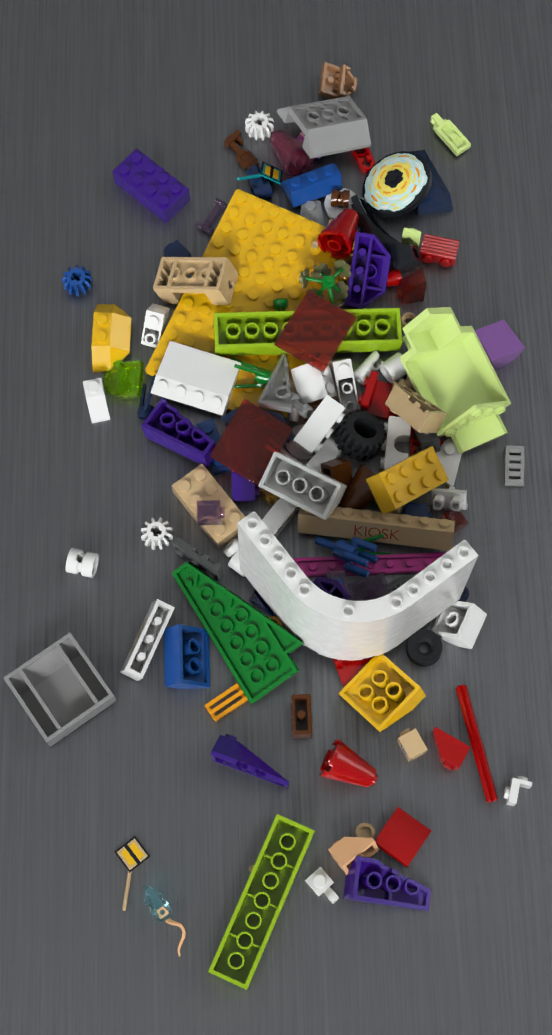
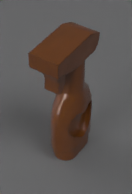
[224,130,259,170]

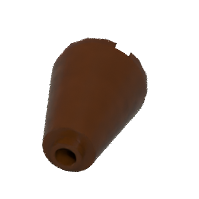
[338,464,376,510]

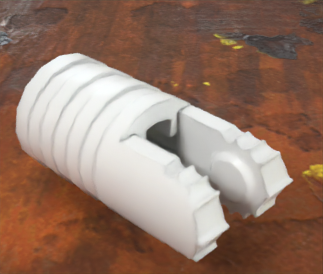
[353,350,382,385]

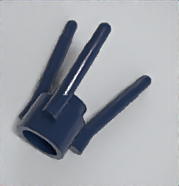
[137,375,168,421]

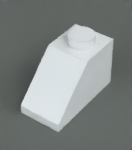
[83,378,110,424]

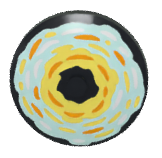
[362,151,432,217]

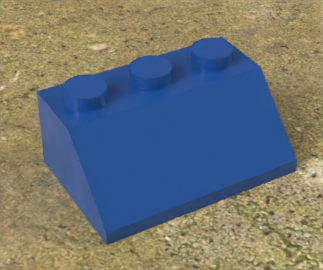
[280,163,342,208]
[164,624,210,689]

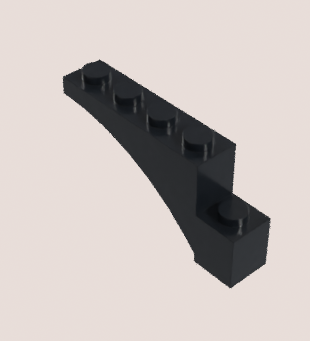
[351,194,423,272]

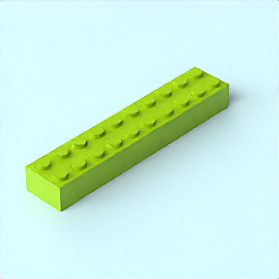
[213,308,402,356]

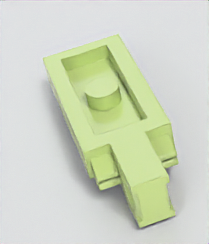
[430,113,471,156]

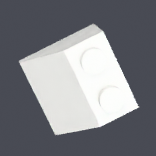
[431,601,487,649]

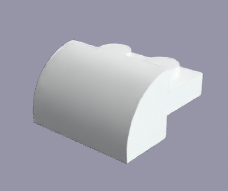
[291,361,338,404]

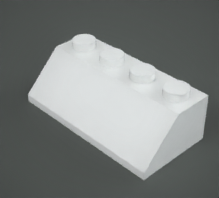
[258,451,347,520]

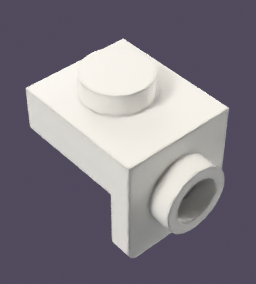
[503,776,533,806]

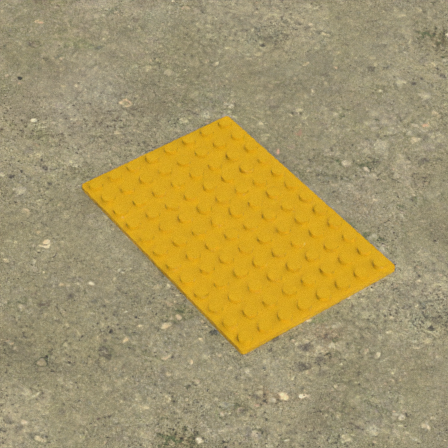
[145,189,355,431]

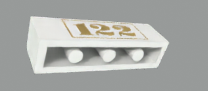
[120,599,175,681]

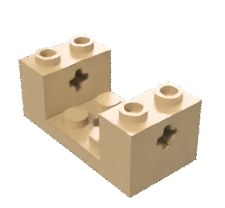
[153,257,239,305]

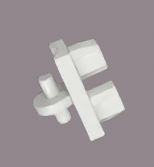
[432,486,468,511]

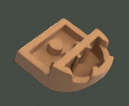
[318,62,357,99]

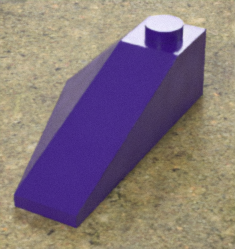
[210,734,289,789]
[343,856,431,911]

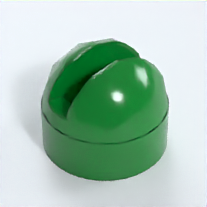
[273,298,288,311]

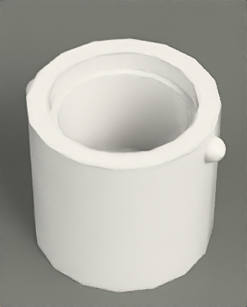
[379,352,407,384]

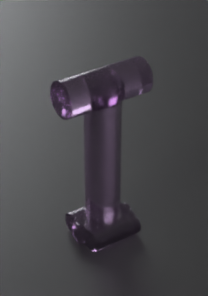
[195,198,227,235]

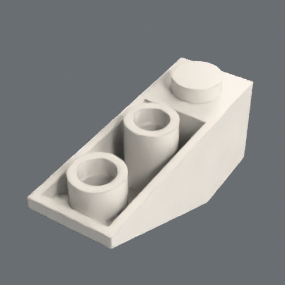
[330,357,360,415]

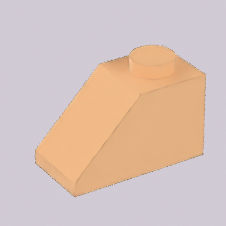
[328,837,379,875]

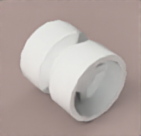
[65,548,99,578]

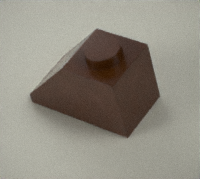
[321,458,352,495]

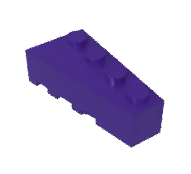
[141,397,218,468]

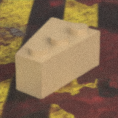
[385,384,447,434]

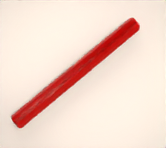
[456,685,498,803]

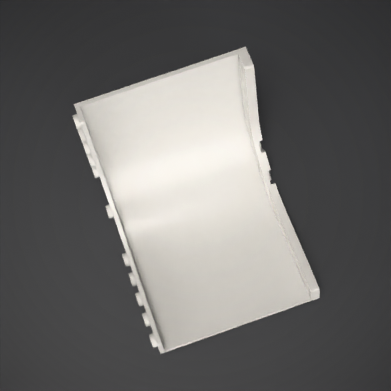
[237,512,479,661]

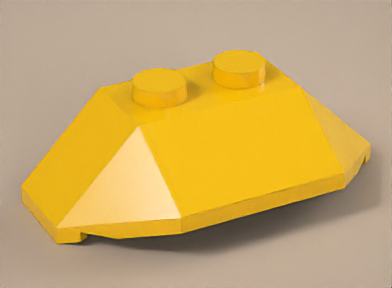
[91,304,132,372]

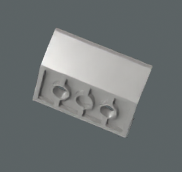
[277,96,371,159]

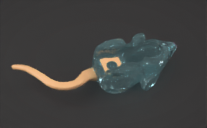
[143,884,186,956]

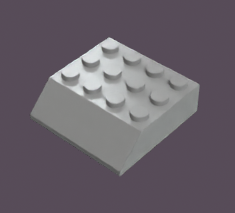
[3,633,117,747]

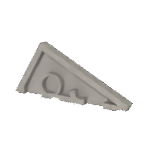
[258,353,293,413]

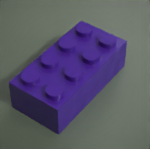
[112,148,190,223]

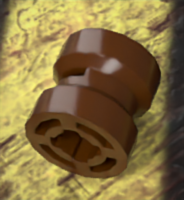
[331,189,350,208]

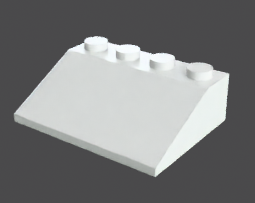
[151,341,241,416]

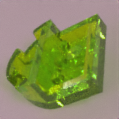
[103,360,144,400]

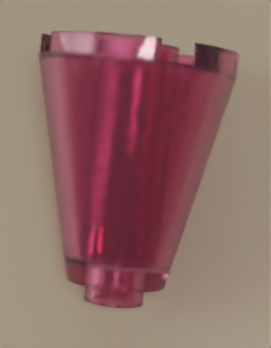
[270,130,315,177]

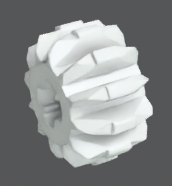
[245,111,274,141]
[141,517,173,550]

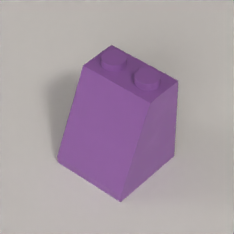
[474,320,525,371]

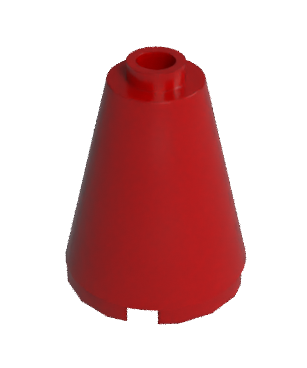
[317,208,359,259]
[319,739,378,788]

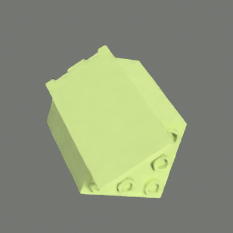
[400,307,511,454]

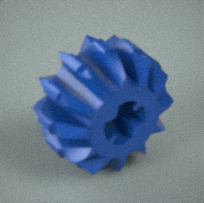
[62,265,93,297]

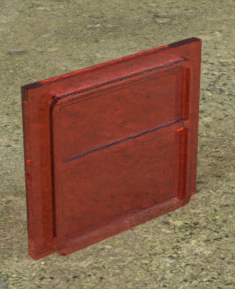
[275,290,357,373]
[209,398,293,486]

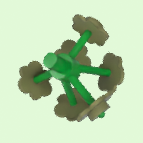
[299,259,351,310]

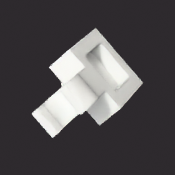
[305,867,339,904]

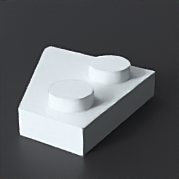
[436,438,462,487]

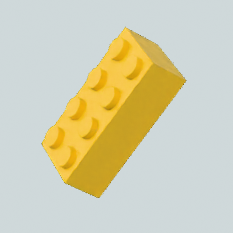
[366,446,449,514]

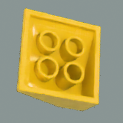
[338,654,426,732]

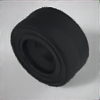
[406,629,443,667]

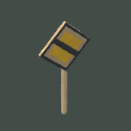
[114,836,151,911]

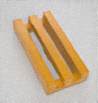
[204,683,248,723]

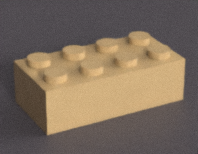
[171,464,245,550]

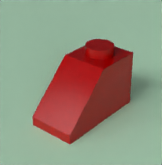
[431,727,471,771]

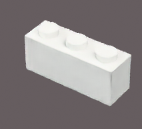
[292,395,345,456]

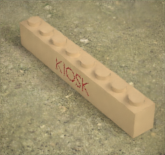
[298,507,455,551]

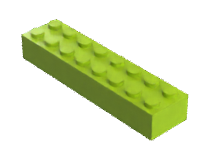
[208,814,315,990]

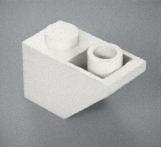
[141,304,170,348]

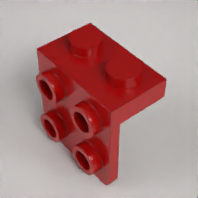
[358,371,398,420]

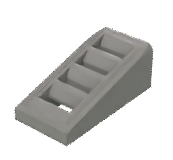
[504,446,525,487]

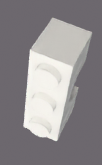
[380,416,411,470]

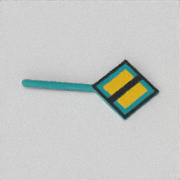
[237,161,283,184]

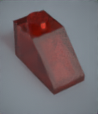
[396,268,427,305]

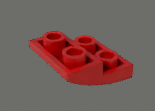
[375,807,431,867]

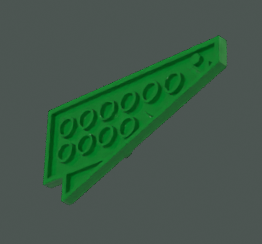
[172,562,304,704]

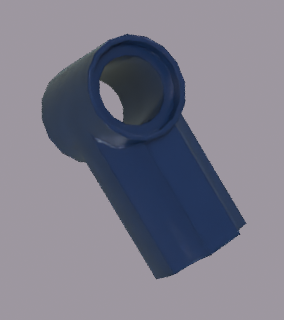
[246,165,273,200]

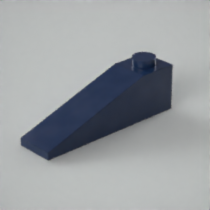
[409,150,453,215]

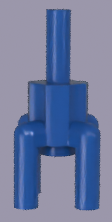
[315,537,378,578]

